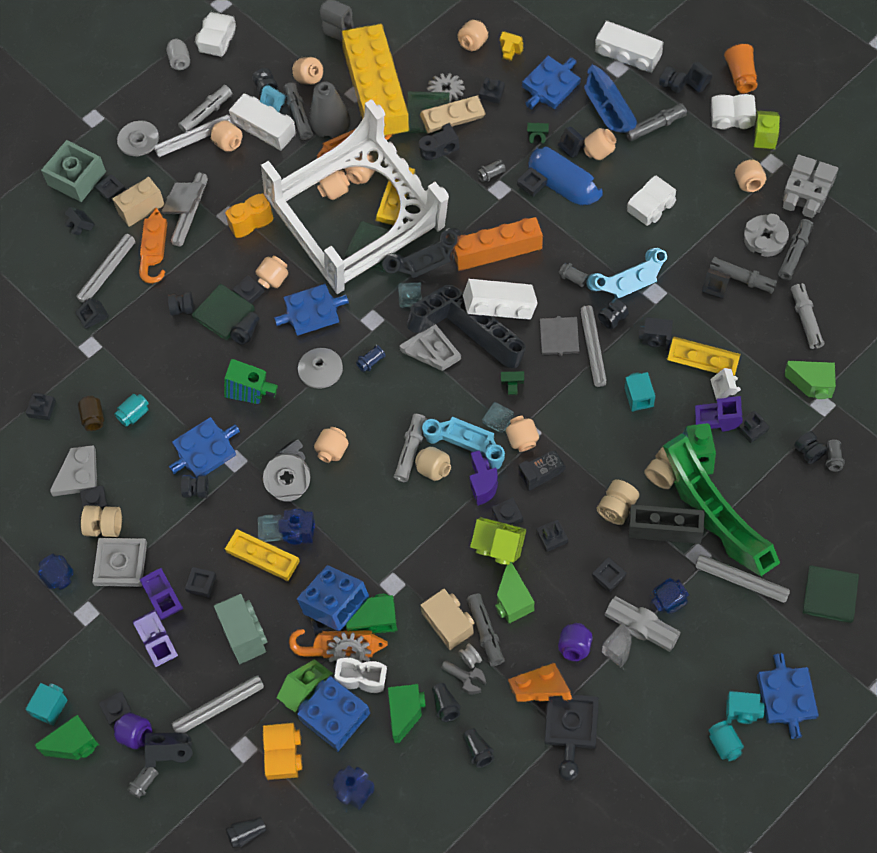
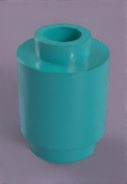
[114,394,149,427]
[708,721,744,761]

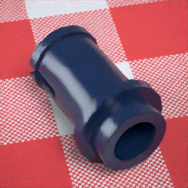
[356,345,385,372]

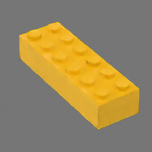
[342,24,409,135]

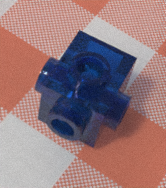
[279,509,315,545]
[333,765,375,810]

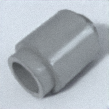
[166,39,190,70]

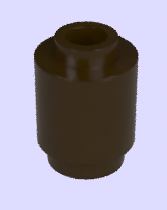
[78,396,104,431]

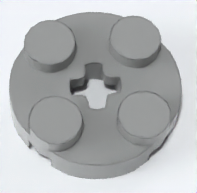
[743,214,789,257]
[263,453,311,501]

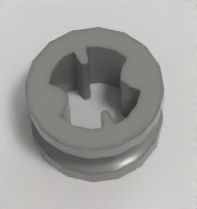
[459,644,482,669]

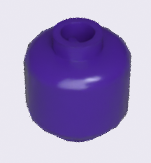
[558,623,593,661]
[114,713,153,749]

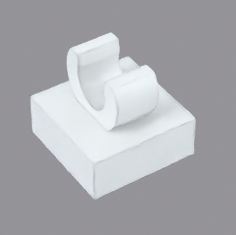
[710,368,741,399]

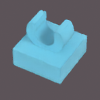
[260,85,286,113]

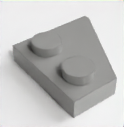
[399,324,461,371]
[51,445,97,496]

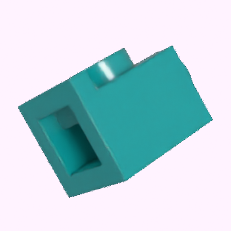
[726,691,764,724]

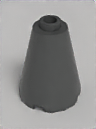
[309,82,350,138]

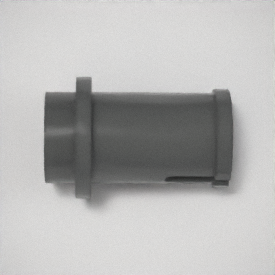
[477,159,506,182]
[559,263,589,287]
[825,440,845,471]
[127,765,159,798]

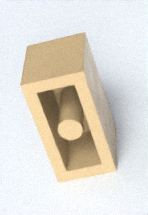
[113,177,165,227]
[421,589,474,650]

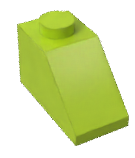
[754,111,780,149]

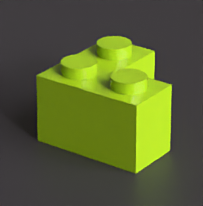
[471,517,527,565]

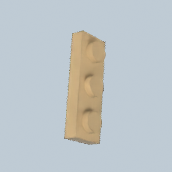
[420,96,485,133]

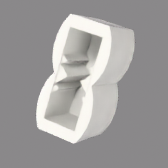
[195,12,236,56]
[711,94,756,129]
[627,176,676,226]
[334,658,387,693]

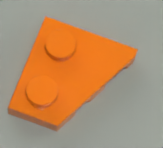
[508,663,572,702]

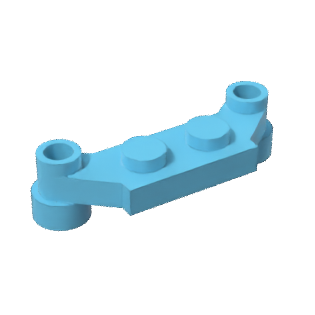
[586,248,667,298]
[422,417,505,469]

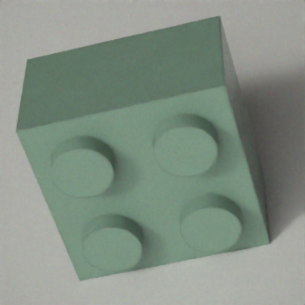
[41,140,106,202]
[214,594,268,664]

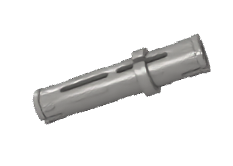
[178,85,233,132]
[791,283,824,349]
[394,414,427,482]

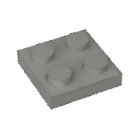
[93,538,147,587]

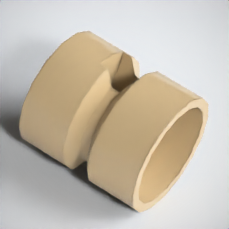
[645,446,676,489]
[597,480,639,525]
[81,505,122,538]

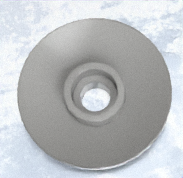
[117,121,159,156]
[298,348,343,389]

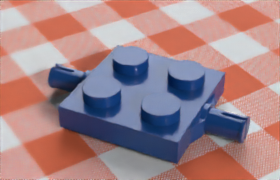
[522,56,581,109]
[274,284,349,336]
[169,417,240,477]
[757,653,819,739]

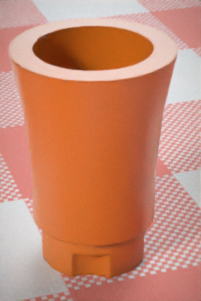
[724,44,757,93]

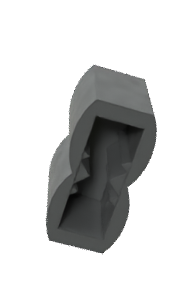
[319,0,354,42]

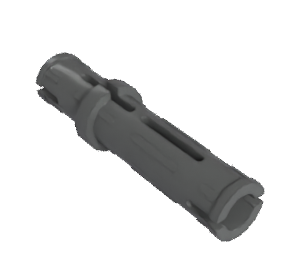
[283,82,313,140]
[625,103,687,142]
[778,219,814,280]
[709,257,777,294]
[466,594,505,666]

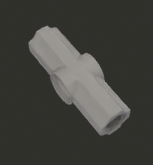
[605,596,680,652]

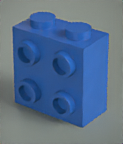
[297,565,369,631]
[297,676,370,751]

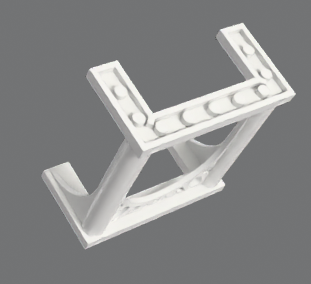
[261,99,449,294]

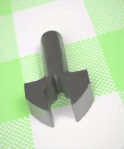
[442,661,486,694]

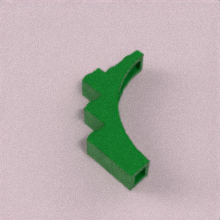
[663,433,780,576]

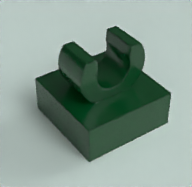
[527,123,549,144]
[501,371,524,395]

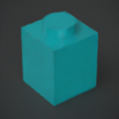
[624,372,655,411]
[25,683,68,726]

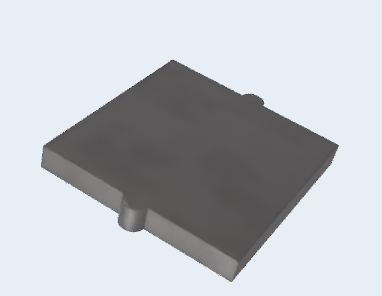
[161,183,205,214]
[540,316,579,356]

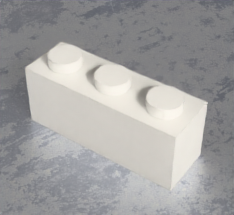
[595,21,663,73]
[229,93,296,150]
[463,279,537,319]

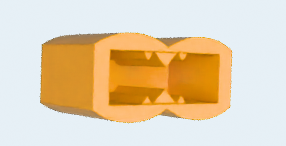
[225,194,274,238]
[263,723,302,780]

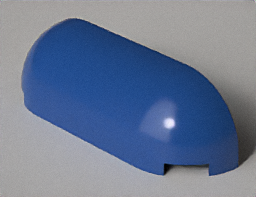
[585,64,637,133]
[528,147,603,205]

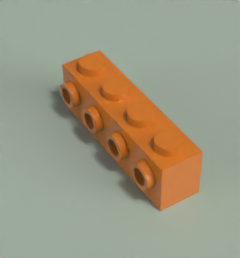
[453,217,543,271]

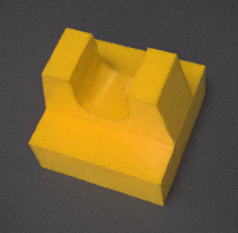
[500,32,523,60]

